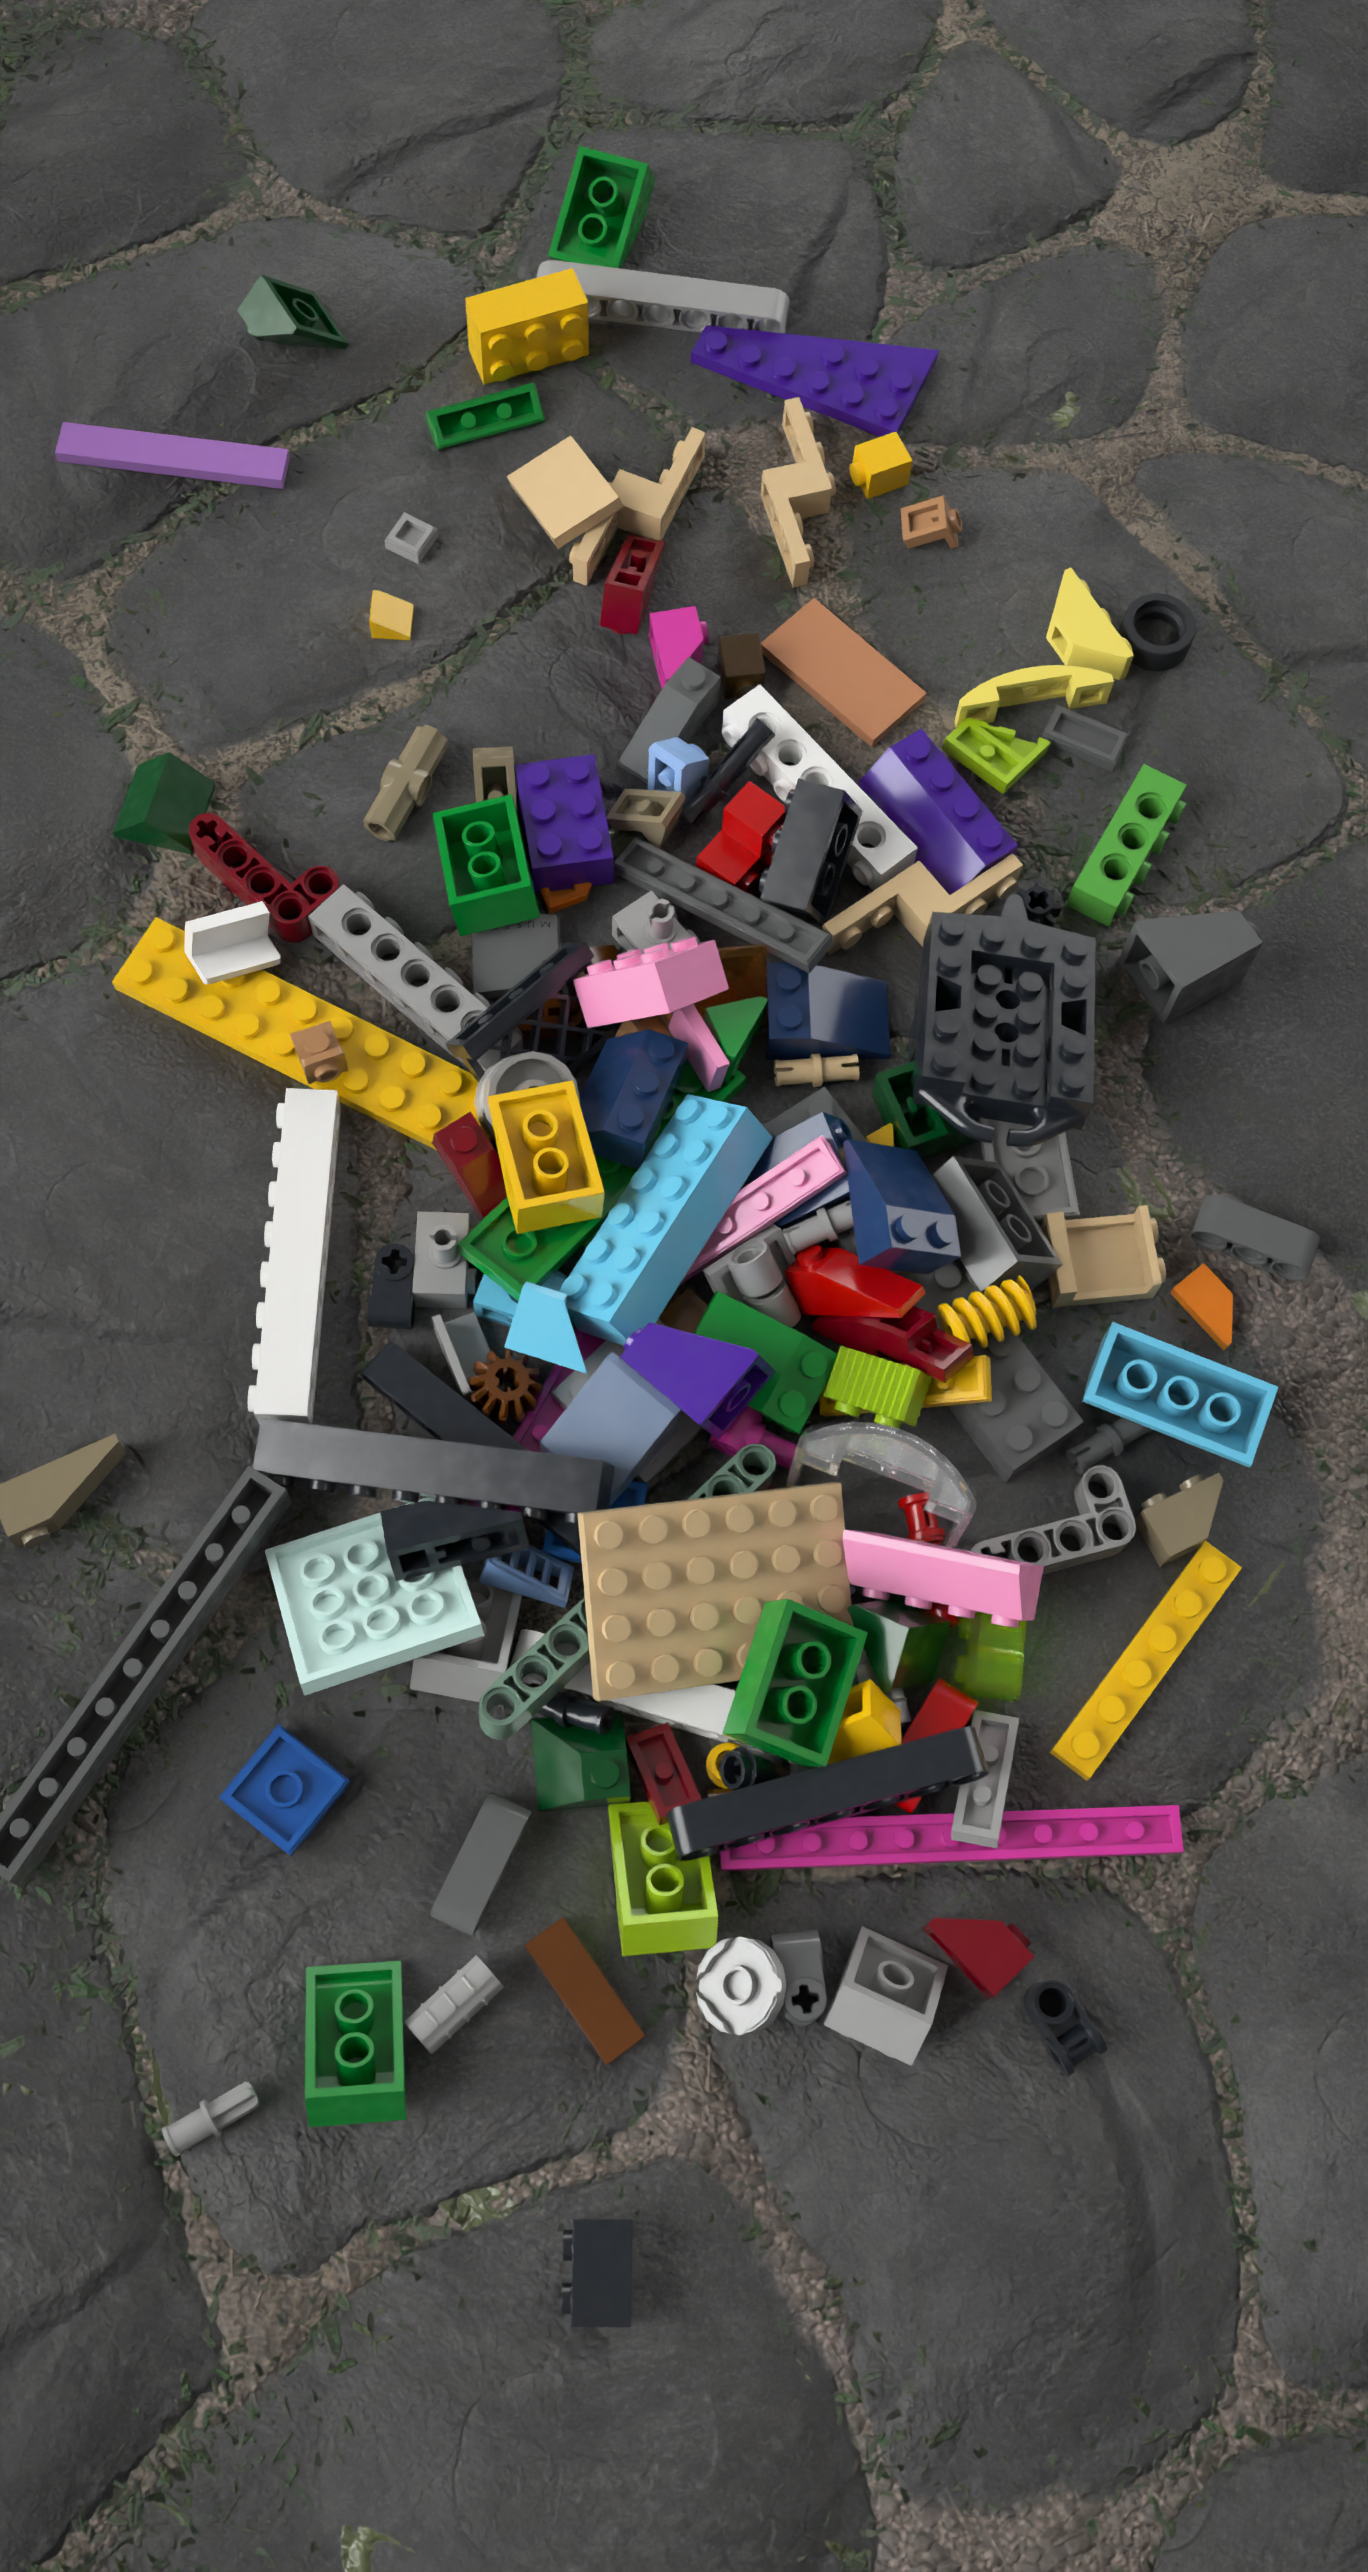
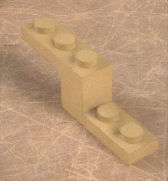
[760,397,836,587]
[569,427,706,586]
[822,853,1023,955]

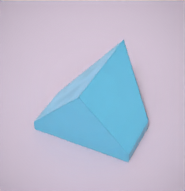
[505,1281,587,1374]

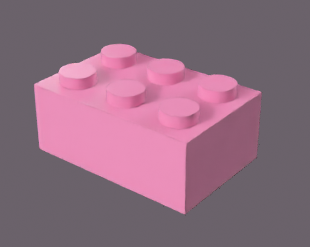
[573,936,729,1028]

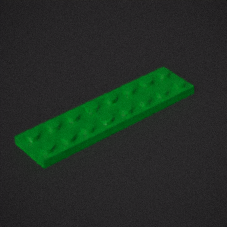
[457,1058,747,1301]

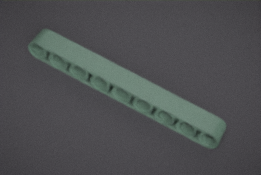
[479,1443,776,1740]

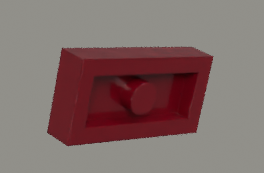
[625,1722,702,1826]

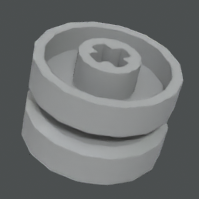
[474,1051,580,1140]

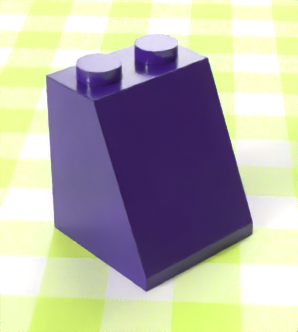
[620,1322,776,1439]

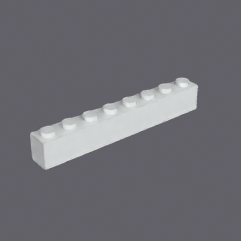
[248,1088,341,1426]

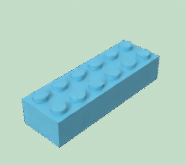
[559,1094,773,1346]

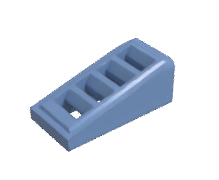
[479,1545,574,1608]

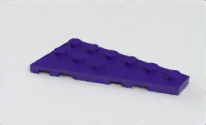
[691,325,939,437]

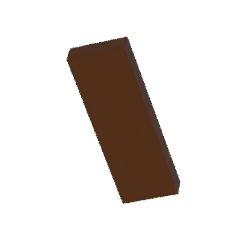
[525,1917,645,2066]

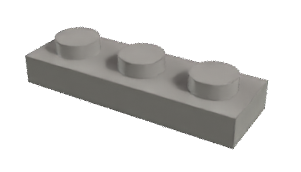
[951,1710,1019,1848]

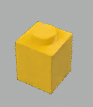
[849,432,912,499]

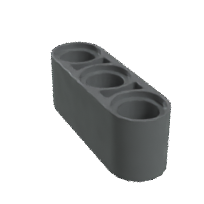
[1190,1194,1321,1281]
[430,1792,533,1937]

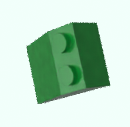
[548,146,656,269]
[693,1291,838,1433]
[305,1961,406,2127]

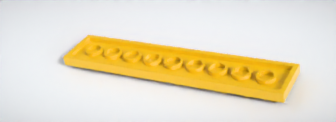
[112,917,493,1150]

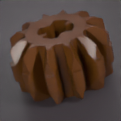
[468,1349,543,1425]

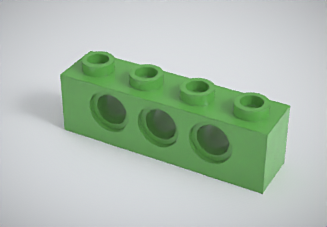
[1066,764,1187,927]

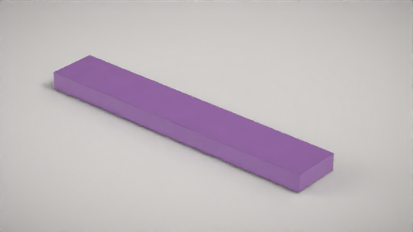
[55,422,290,489]

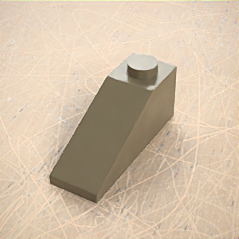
[0,1434,127,1548]

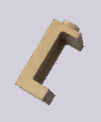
[1040,1205,1166,1308]

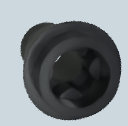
[720,1746,790,1790]

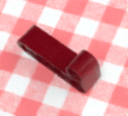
[189,813,340,943]

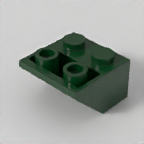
[871,1061,979,1160]

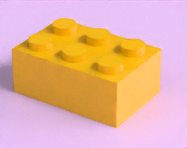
[465,268,589,385]

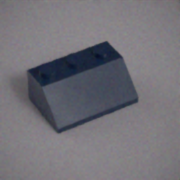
[579,1029,688,1170]

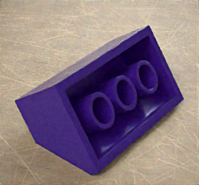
[857,728,1018,895]

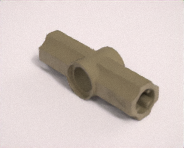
[363,725,448,842]

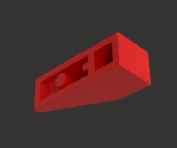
[784,1245,926,1318]

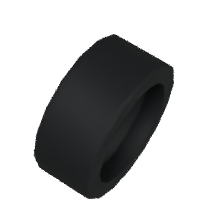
[1119,593,1196,671]

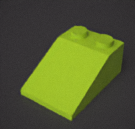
[608,1801,718,1957]

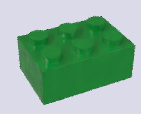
[433,794,540,937]
[722,1599,868,1767]

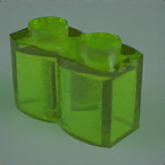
[955,1611,1027,1702]

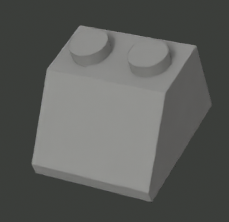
[824,1926,948,2066]

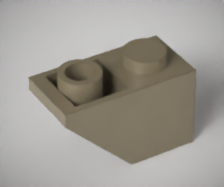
[1135,1473,1223,1567]

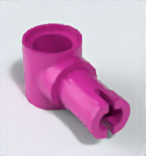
[709,1407,801,1470]

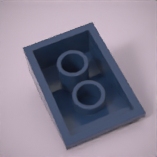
[764,963,890,1060]
[843,1139,961,1274]

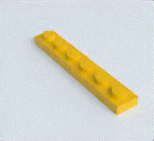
[1050,1541,1242,1781]

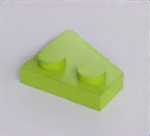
[941,717,1051,794]

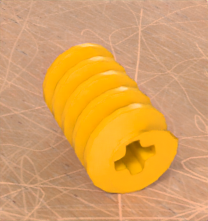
[937,1275,1037,1348]

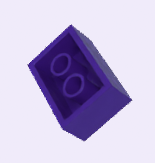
[515,754,614,894]

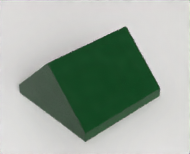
[113,752,216,855]
[847,1598,951,1693]

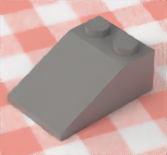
[410,1560,525,1706]

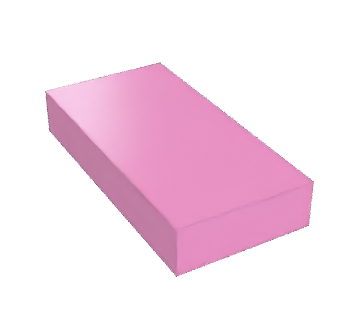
[668,1004,730,1092]

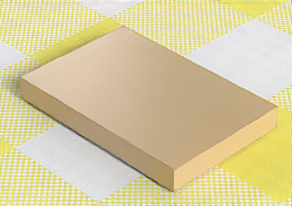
[507,435,624,549]

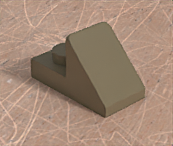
[606,788,686,849]

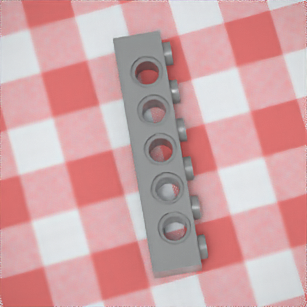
[308,884,523,1072]

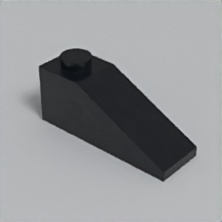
[380,1501,530,1581]

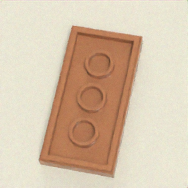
[760,598,927,748]

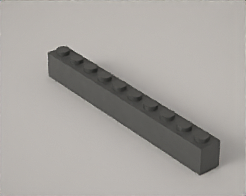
[0,1466,292,1888]

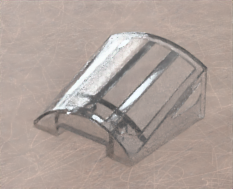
[785,1421,977,1548]

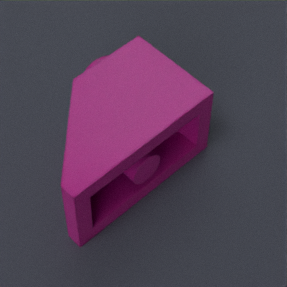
[649,606,709,689]

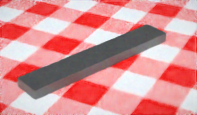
[614,837,833,973]

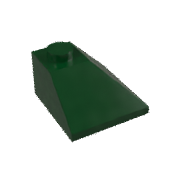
[237,275,349,350]
[531,1711,631,1812]

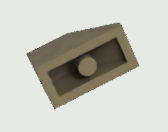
[473,746,517,810]

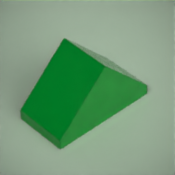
[703,996,768,1083]

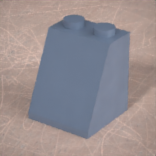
[540,1352,681,1507]

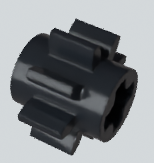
[1016,883,1062,927]

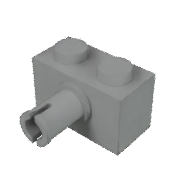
[612,890,701,954]
[412,1211,477,1309]

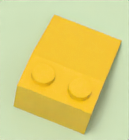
[488,1080,605,1234]

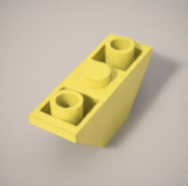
[1046,568,1134,680]

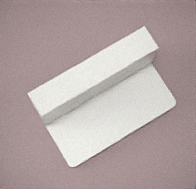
[184,901,281,985]

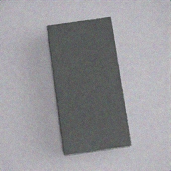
[1041,705,1129,772]

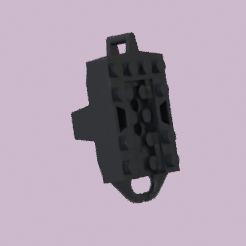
[908,894,1096,1147]

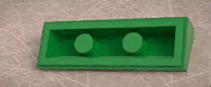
[425,382,545,450]

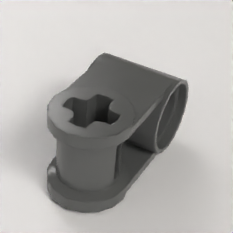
[770,1929,827,2026]

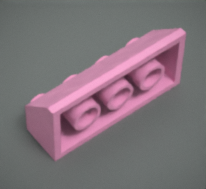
[843,1529,1044,1628]

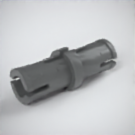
[1066,1417,1153,1474]

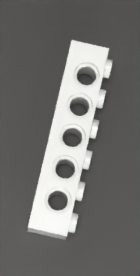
[722,685,918,891]

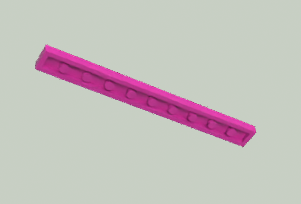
[719,1805,1184,1872]

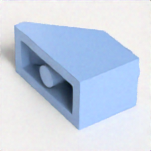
[648,737,709,804]

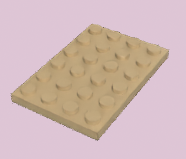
[578,1482,853,1701]

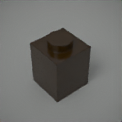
[718,633,765,699]

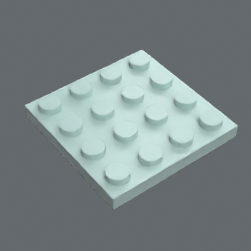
[265,1497,484,1695]

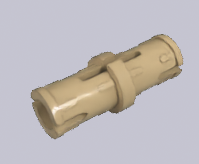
[773,1054,859,1087]

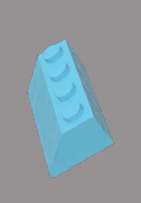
[1082,1322,1278,1468]

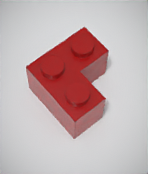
[696,781,787,894]

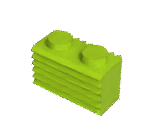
[824,1346,932,1431]

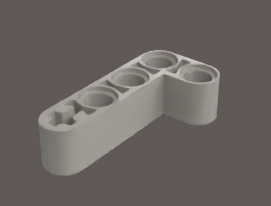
[970,1465,1136,1575]

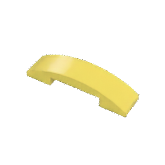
[954,665,1114,728]

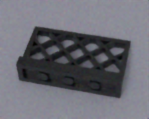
[445,942,623,1083]

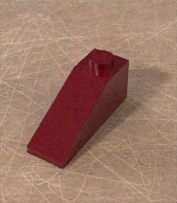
[599,534,665,634]
[432,1111,507,1221]

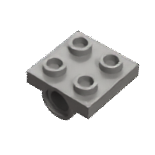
[703,1224,801,1328]

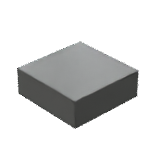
[385,512,438,564]

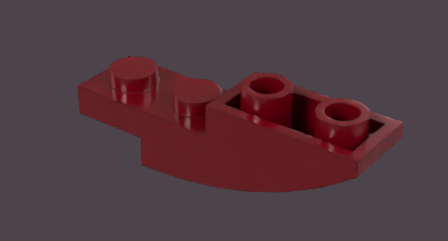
[812,1306,974,1383]

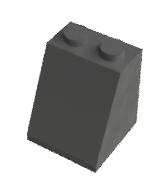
[1118,910,1263,1025]

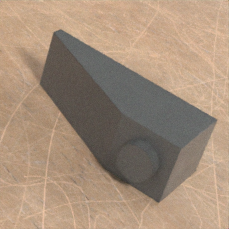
[618,657,721,784]

